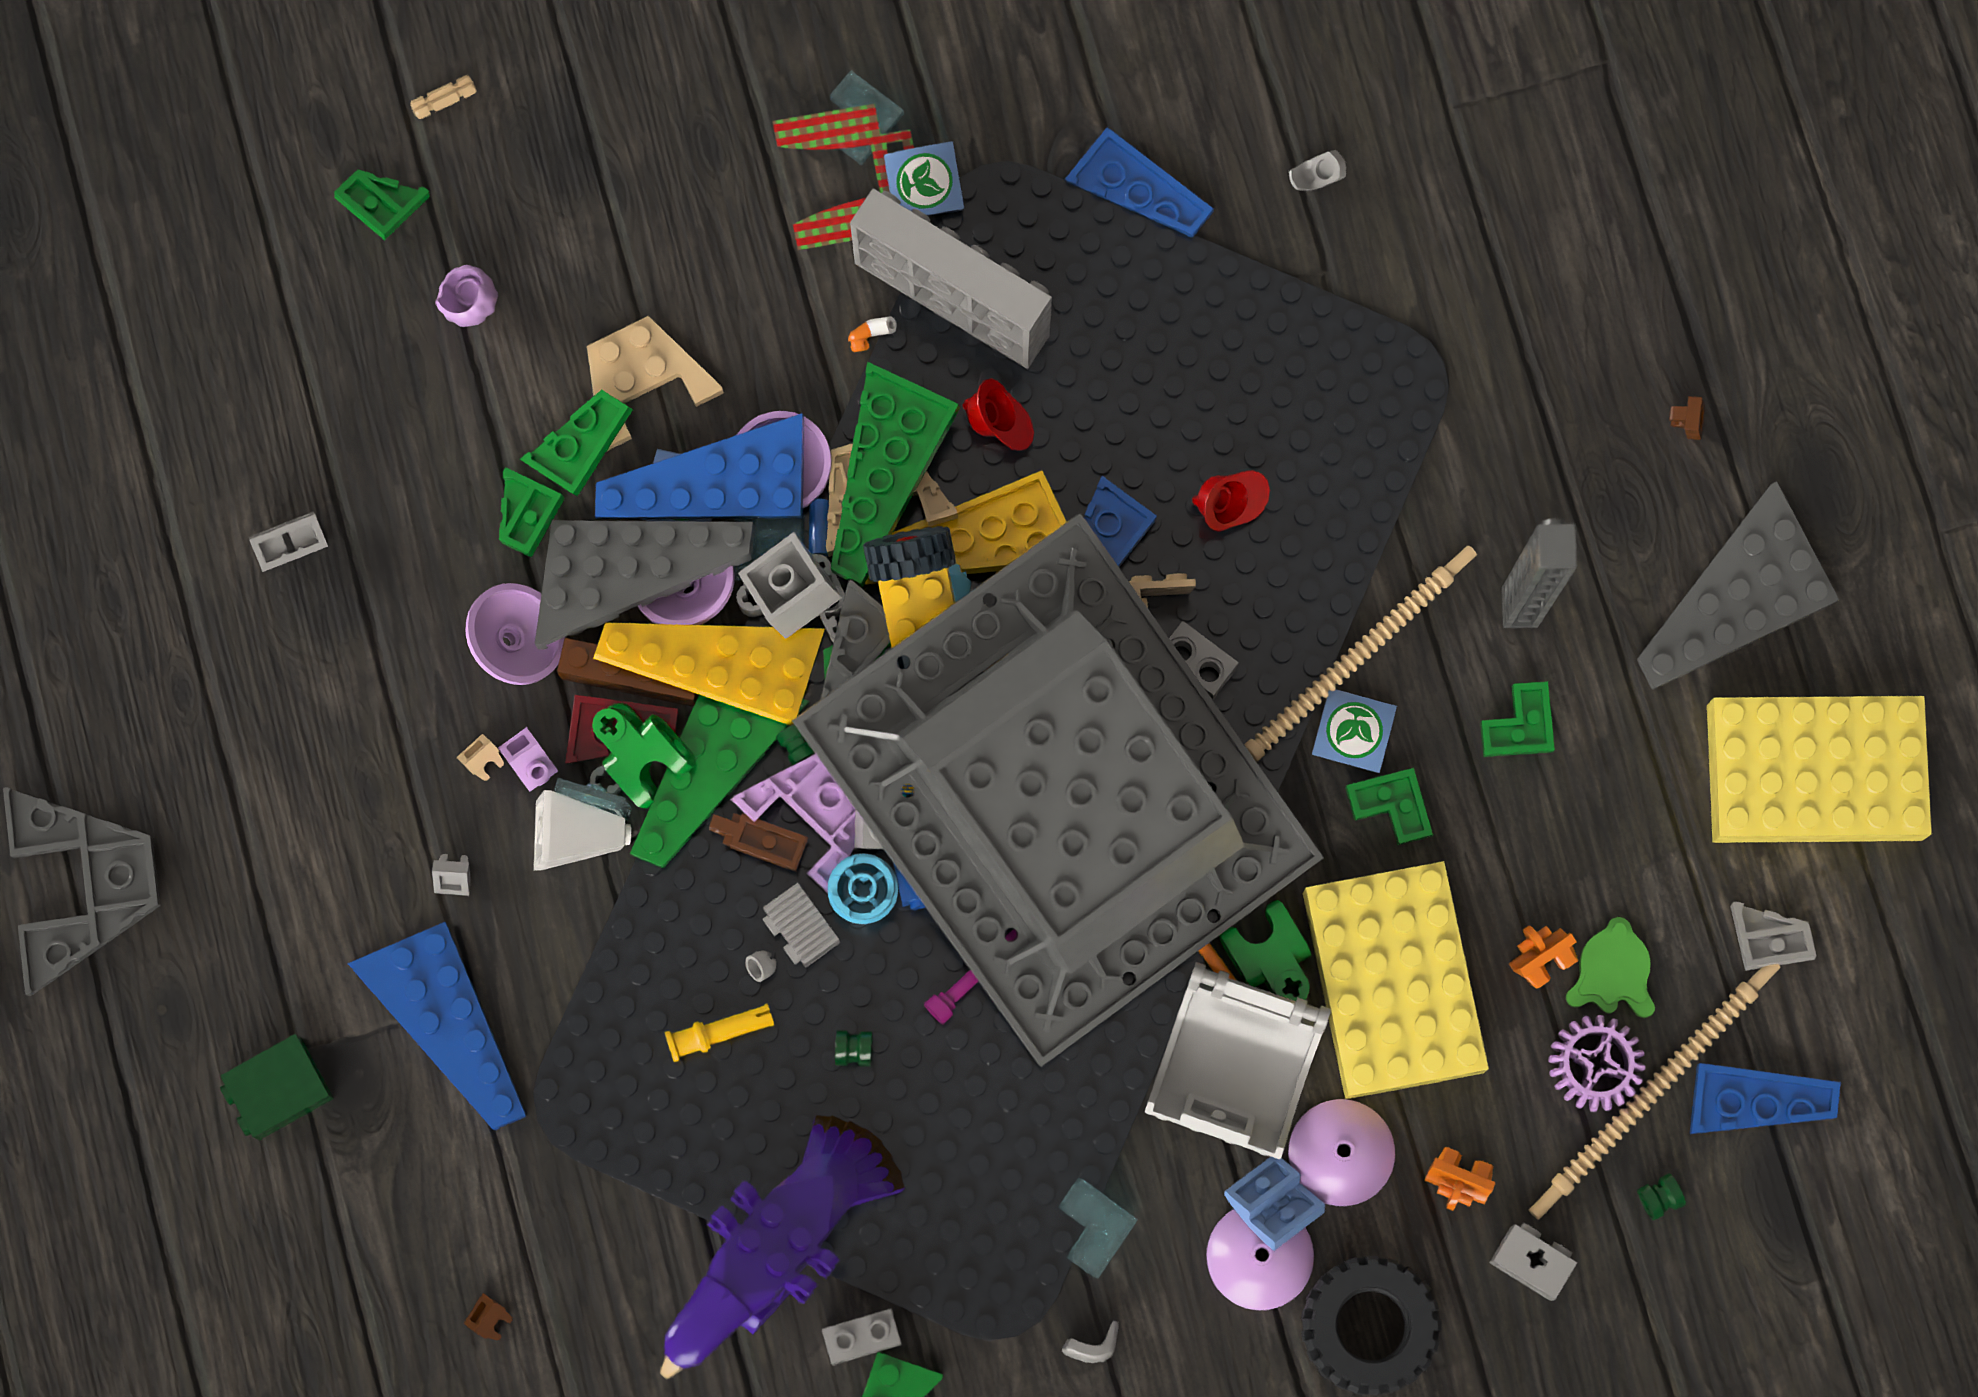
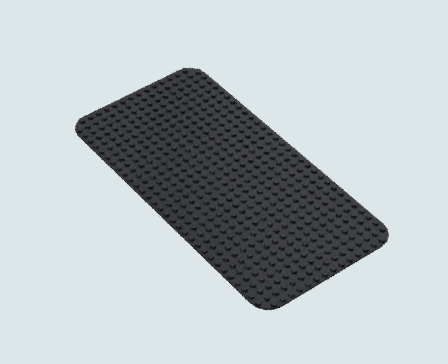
[533,161,1449,1341]

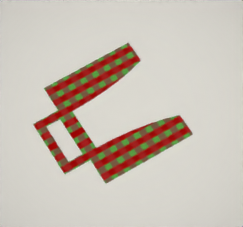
[772,104,914,250]

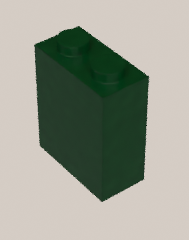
[220,1034,334,1140]

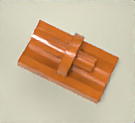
[1509,925,1578,988]
[1424,1147,1496,1211]

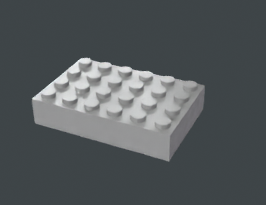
[850,188,1052,369]

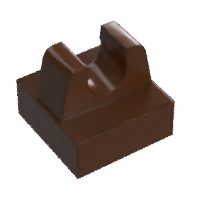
[1669,396,1705,440]
[463,1293,513,1340]

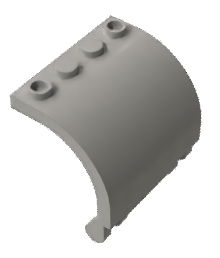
[1145,962,1331,1159]

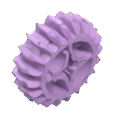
[1548,1015,1645,1112]

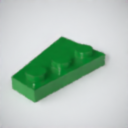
[520,390,633,497]

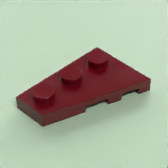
[565,695,679,764]

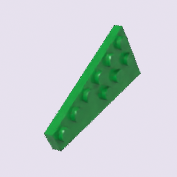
[830,361,960,587]
[630,695,810,869]

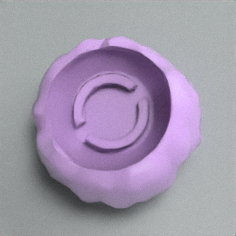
[435,265,498,327]

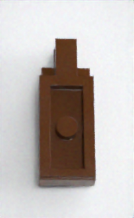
[709,813,808,872]

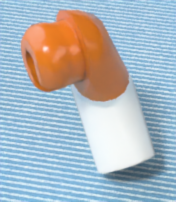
[848,316,896,352]

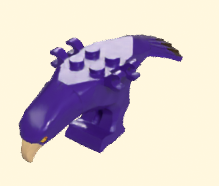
[660,1115,905,1379]

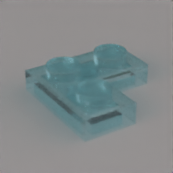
[830,71,904,165]
[1059,1178,1138,1279]

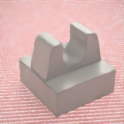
[432,854,471,896]

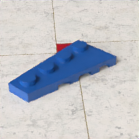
[1065,127,1214,238]
[1084,476,1157,567]
[1690,1063,1841,1134]

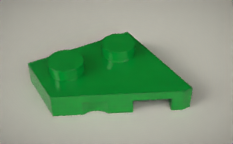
[334,170,430,240]
[499,467,565,558]
[862,1352,943,1397]

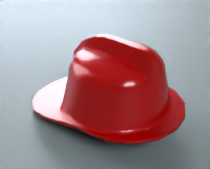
[962,378,1034,451]
[1192,470,1270,531]

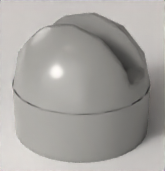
[746,950,776,982]

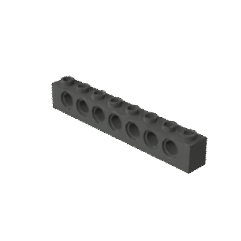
[1502,519,1577,628]

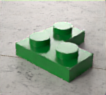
[1480,681,1555,757]
[1345,768,1433,845]

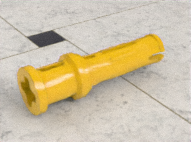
[665,1004,774,1062]

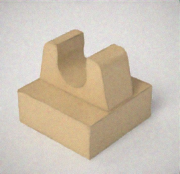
[457,734,504,781]

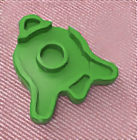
[1565,917,1655,1018]

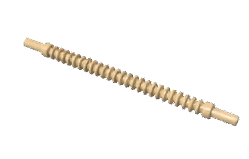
[1244,545,1477,762]
[1529,964,1781,1220]

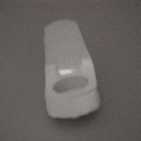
[1289,150,1346,191]
[1062,1321,1119,1363]

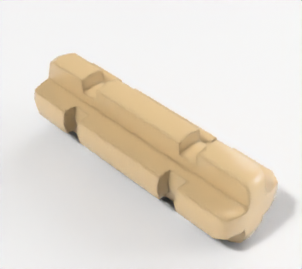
[411,75,476,119]

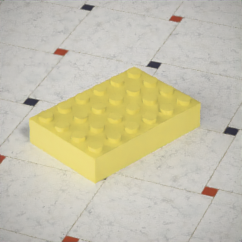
[1707,696,1932,843]
[1303,861,1488,1099]

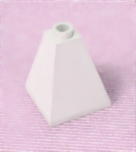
[534,790,631,870]

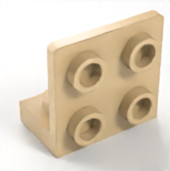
[1129,574,1196,608]

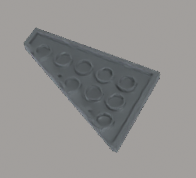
[1637,482,1839,690]
[535,520,756,649]

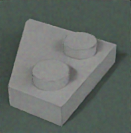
[1730,902,1817,971]

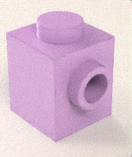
[498,727,558,792]

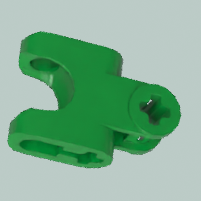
[592,703,696,809]
[1219,900,1312,1001]

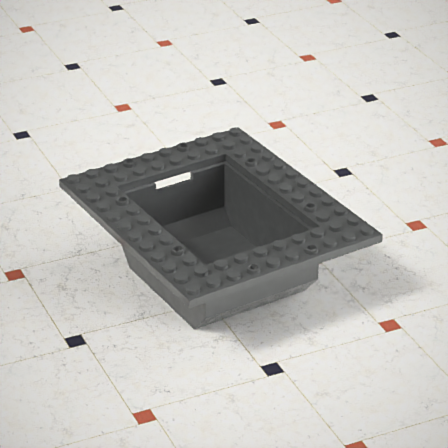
[792,513,1324,1067]

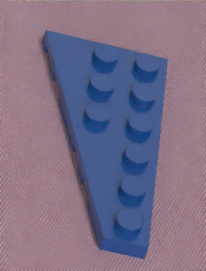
[595,413,804,519]
[348,922,527,1130]

